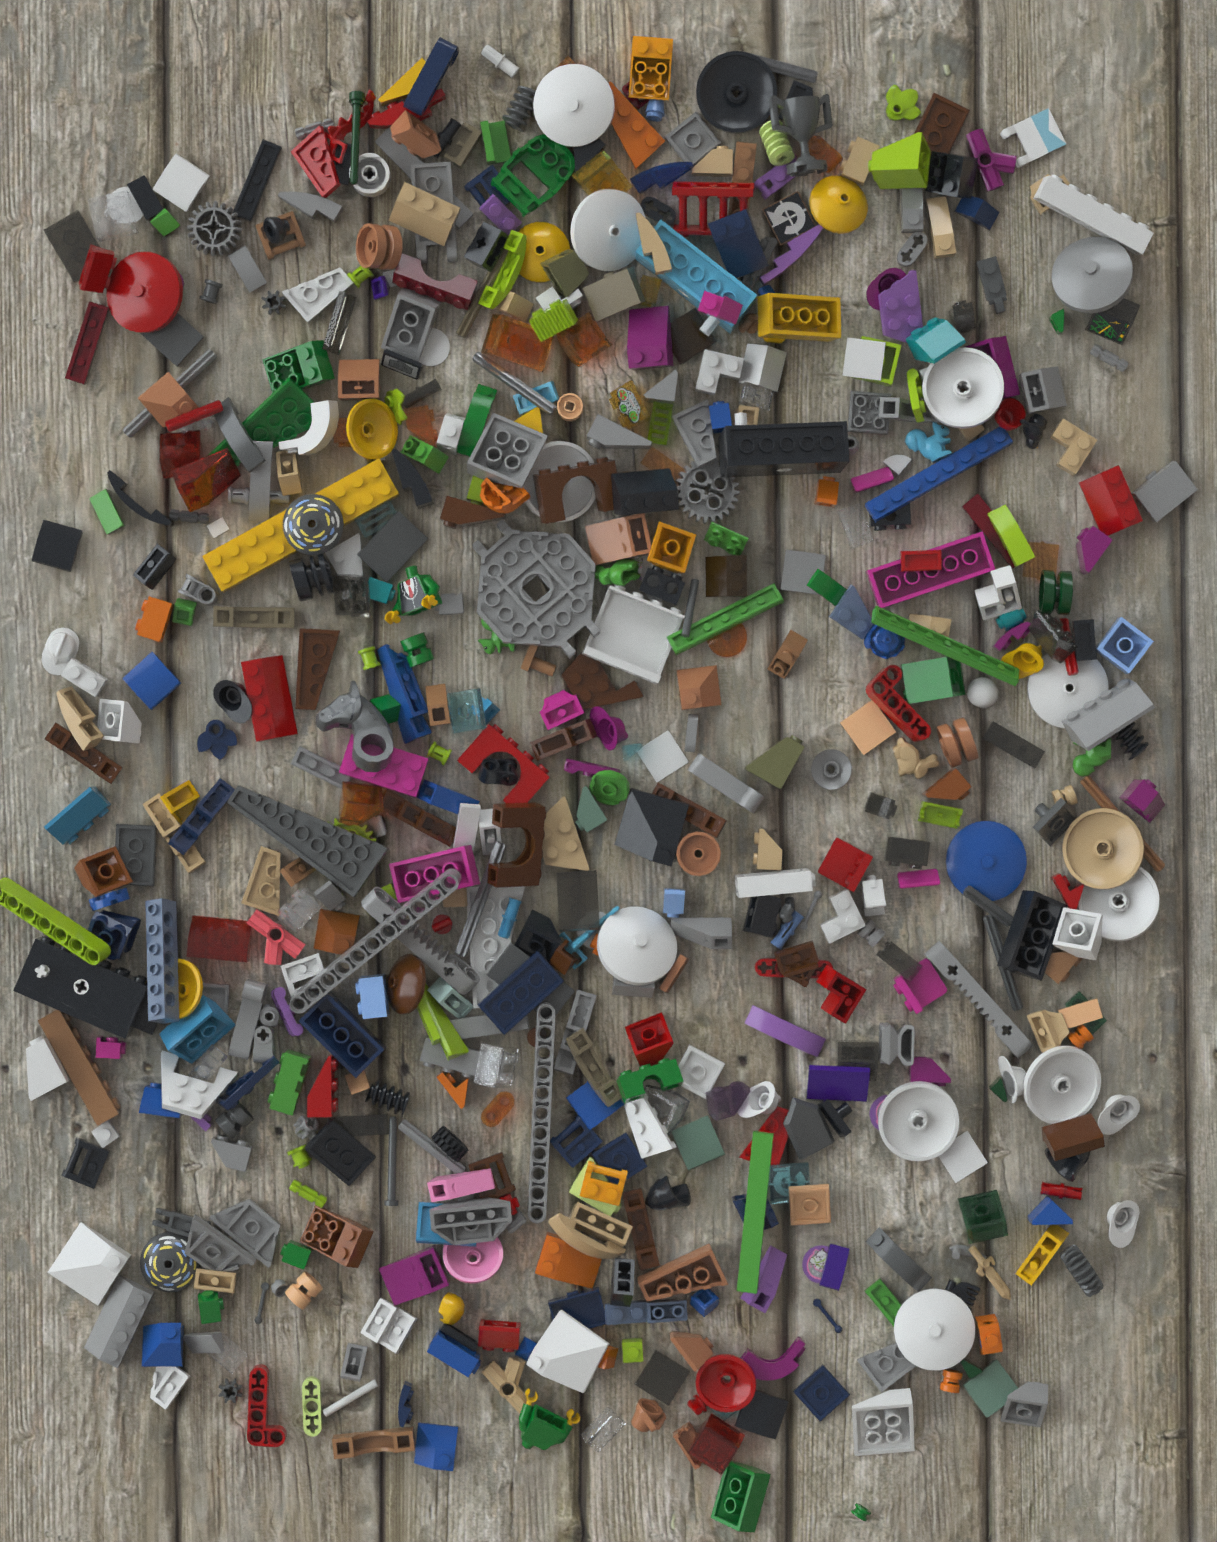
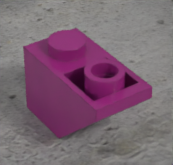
[909,1056,951,1086]

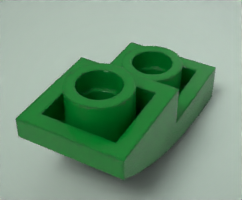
[807,569,847,607]

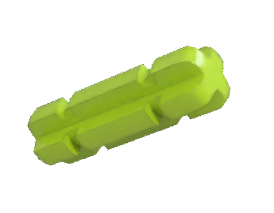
[289,1180,327,1208]

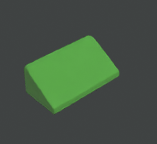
[89,489,125,535]

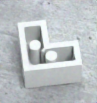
[695,349,744,396]
[974,565,1022,620]
[819,889,866,944]

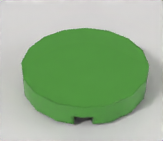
[589,770,630,805]

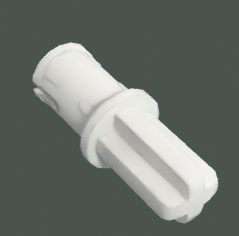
[481,45,519,78]

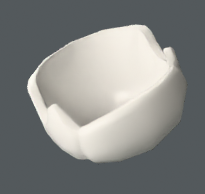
[967,677,999,708]

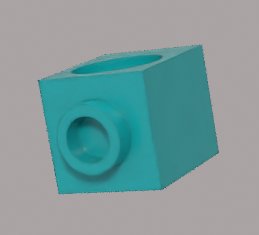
[363,577,396,604]

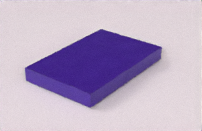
[806,1065,870,1102]

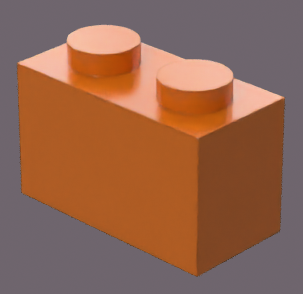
[135,596,174,642]

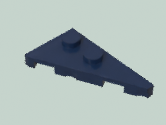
[216,1056,280,1111]

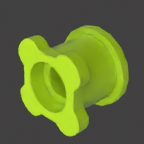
[287,1144,312,1169]

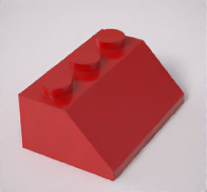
[1079,465,1143,536]

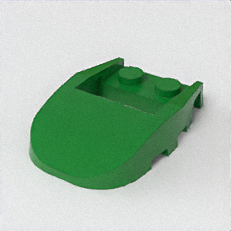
[491,134,575,217]

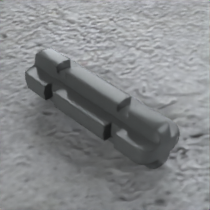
[169,509,209,524]

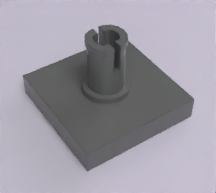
[1033,798,1077,847]

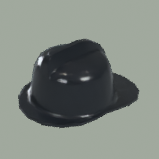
[213,680,253,723]

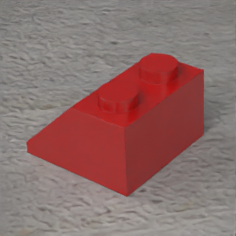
[79,244,117,293]
[478,1319,521,1352]

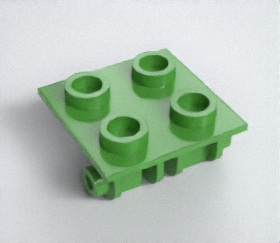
[704,522,749,555]

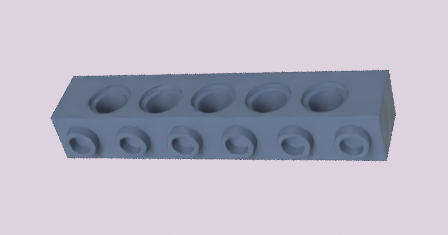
[145,898,179,1024]

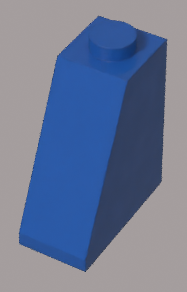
[417,779,480,814]

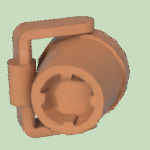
[631,1398,666,1432]

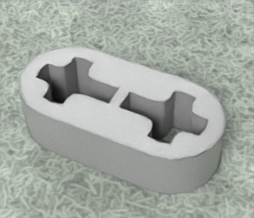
[897,231,927,267]
[685,713,698,753]

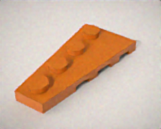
[609,81,665,169]

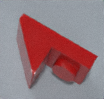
[1051,873,1084,910]

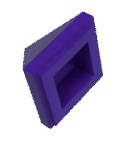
[371,276,390,300]

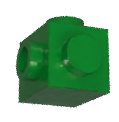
[198,1290,224,1324]

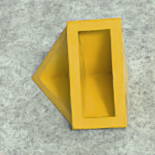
[160,780,200,826]

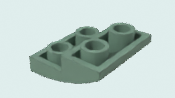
[671,1115,725,1171]
[962,1359,1018,1418]

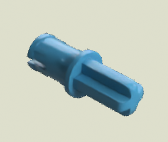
[498,898,522,939]

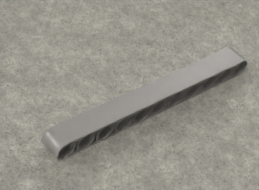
[289,869,461,1014]
[527,1002,556,1223]

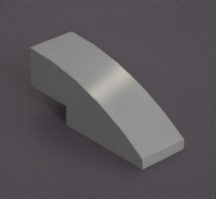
[278,192,344,223]

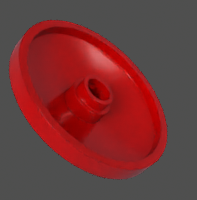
[106,252,183,333]

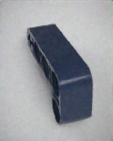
[403,37,459,116]

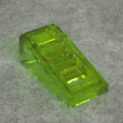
[648,402,673,446]

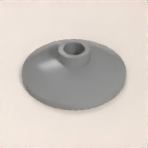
[811,749,852,790]

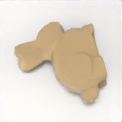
[892,737,939,779]

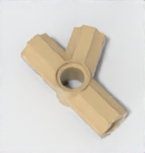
[481,1356,535,1414]

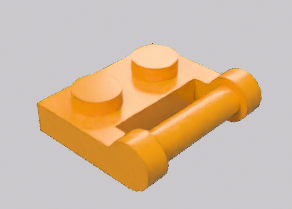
[580,1161,628,1206]

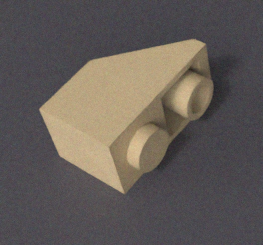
[753,828,782,870]

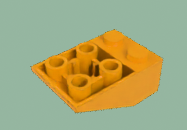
[629,36,673,101]

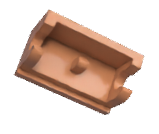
[673,1421,712,1470]

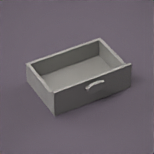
[1131,461,1198,522]

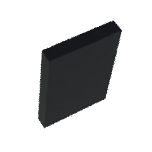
[304,1118,376,1186]

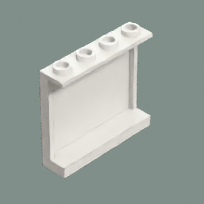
[582,584,685,684]

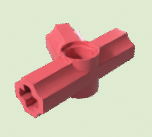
[247,909,306,965]

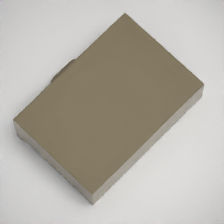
[582,267,646,322]

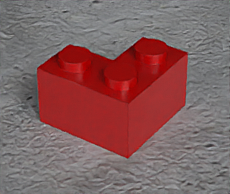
[816,965,867,1024]

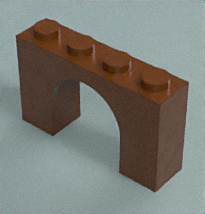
[533,457,617,524]
[487,802,546,888]

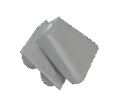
[878,1022,915,1066]

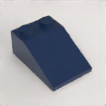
[708,208,769,278]

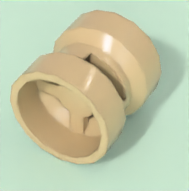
[1052,785,1078,805]

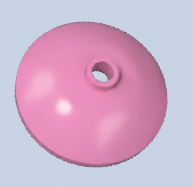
[443,1237,503,1284]

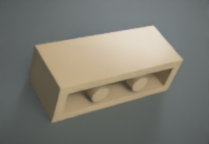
[569,1202,633,1248]

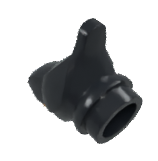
[1019,413,1048,449]

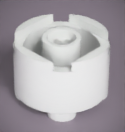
[349,153,391,197]

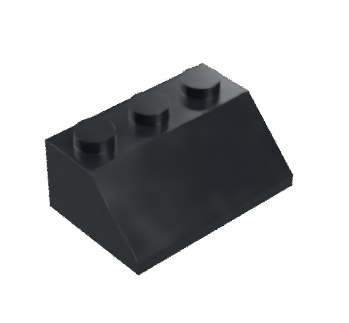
[611,468,679,515]

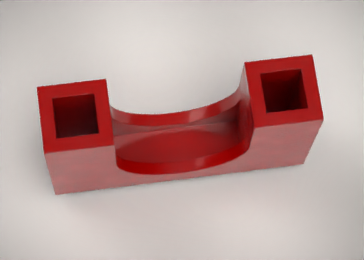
[457,724,550,803]

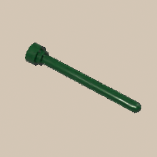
[349,91,365,185]

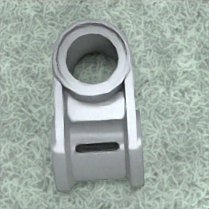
[178,574,219,605]
[253,1024,275,1063]

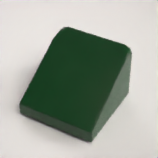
[989,1077,1008,1102]
[960,1358,983,1379]

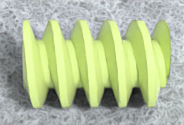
[759,120,795,166]

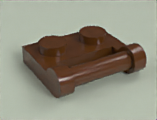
[468,1152,516,1198]

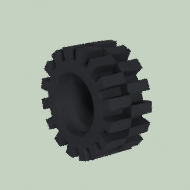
[432,1126,469,1162]

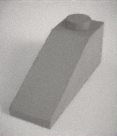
[901,188,923,233]

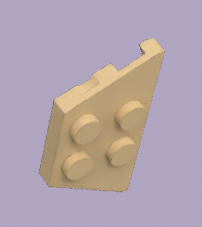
[542,796,590,871]

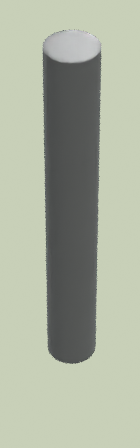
[681,579,699,638]

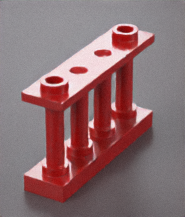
[672,181,755,237]

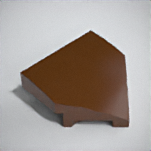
[774,941,819,987]

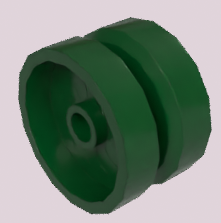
[1039,570,1073,615]

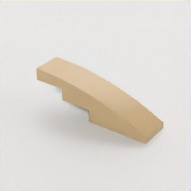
[143,793,206,874]

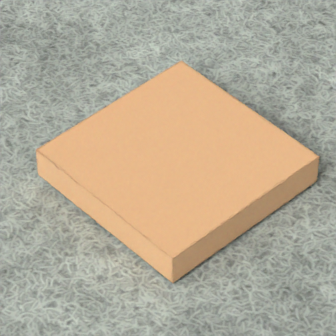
[840,700,896,755]
[788,1184,831,1226]

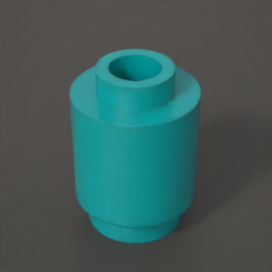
[995,608,1027,631]

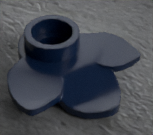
[197,720,237,760]

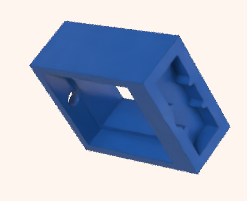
[427,1328,481,1377]

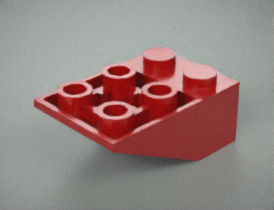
[307,1054,338,1117]

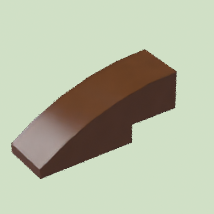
[530,718,598,761]

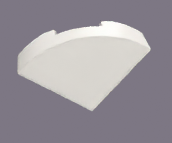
[883,455,912,475]

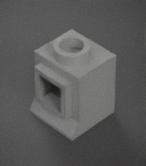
[435,593,464,615]

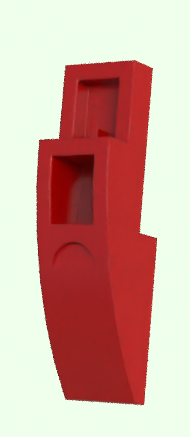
[367,88,446,129]

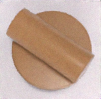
[738,313,758,334]

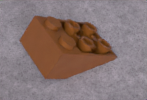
[299,1205,374,1268]

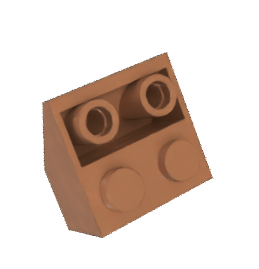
[338,359,380,401]

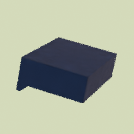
[548,1287,605,1329]

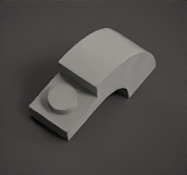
[879,397,941,423]

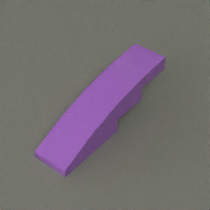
[759,224,823,286]

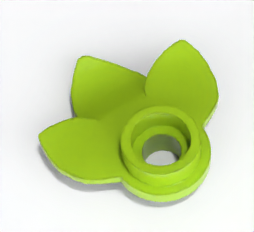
[886,85,921,121]
[384,389,408,425]

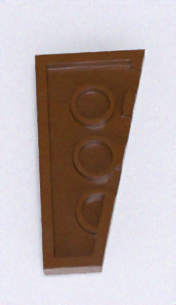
[295,628,340,710]

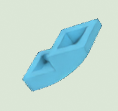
[513,381,559,415]

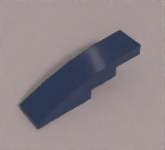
[168,778,235,855]

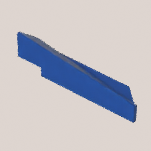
[377,644,432,744]

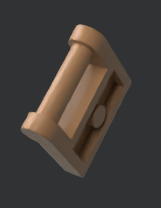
[255,211,306,260]

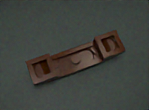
[45,722,123,784]
[652,782,727,838]
[622,1188,660,1270]

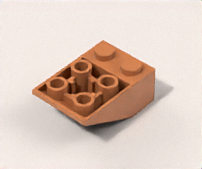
[585,513,651,566]

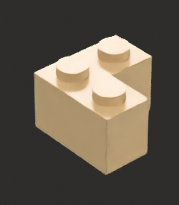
[1050,418,1097,476]

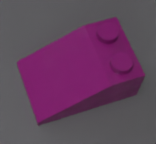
[627,306,674,370]

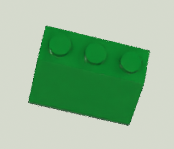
[711,1460,771,1533]

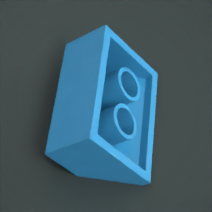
[44,786,111,845]
[159,995,235,1064]

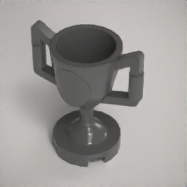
[769,94,833,177]

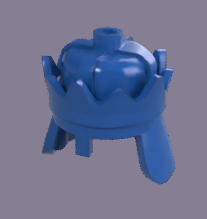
[864,624,905,659]

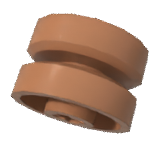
[356,223,403,270]
[936,717,979,768]
[676,831,721,876]

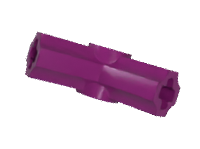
[966,129,1016,192]

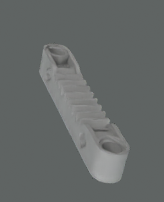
[361,887,480,995]
[924,941,1033,1059]

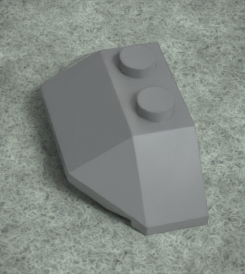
[429,1198,512,1245]

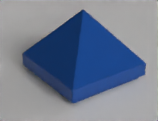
[515,1336,537,1361]

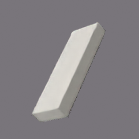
[453,803,481,852]

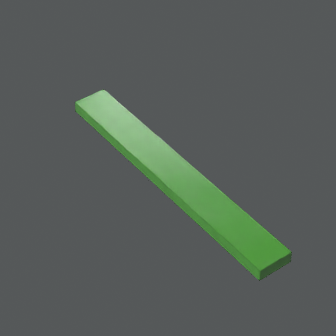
[872,606,1019,686]
[737,1131,774,1294]

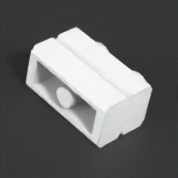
[61,658,108,697]

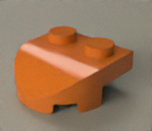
[480,478,530,513]

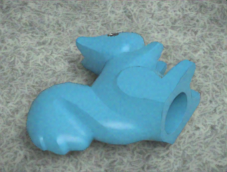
[905,422,952,463]

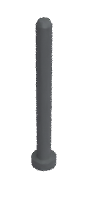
[384,1116,399,1206]

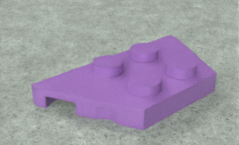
[878,270,923,343]

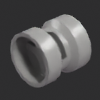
[857,919,886,947]

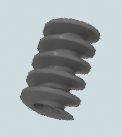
[502,86,536,132]

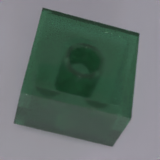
[958,1190,1008,1244]

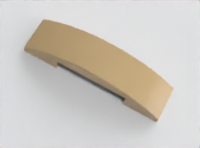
[548,1213,626,1259]

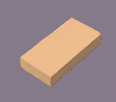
[1058,998,1103,1028]

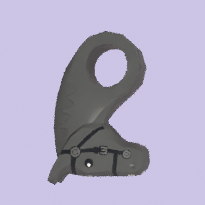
[315,681,393,772]

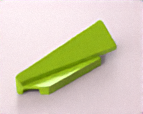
[417,984,469,1061]

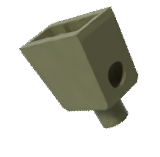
[540,249,589,297]

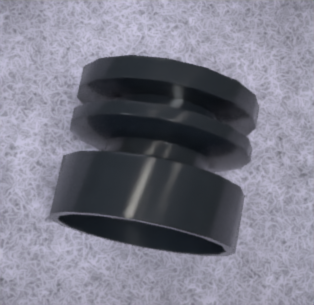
[289,554,334,602]

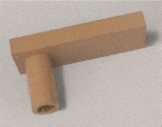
[521,645,557,677]

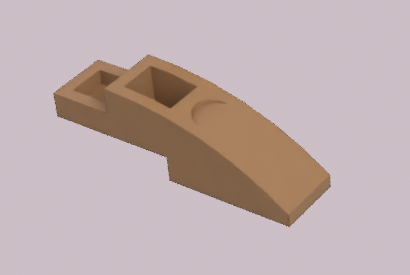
[728,141,757,216]

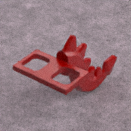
[325,90,376,164]

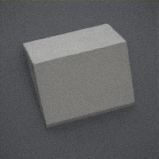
[643,370,678,405]

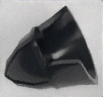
[1045,1148,1090,1182]
[645,1176,691,1211]

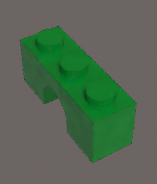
[616,1058,684,1104]

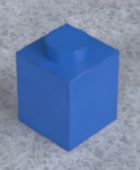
[709,401,732,434]

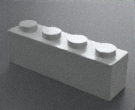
[420,1036,505,1084]

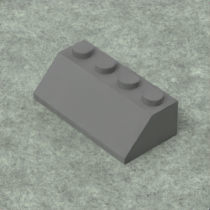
[1062,678,1155,751]
[84,1275,155,1368]

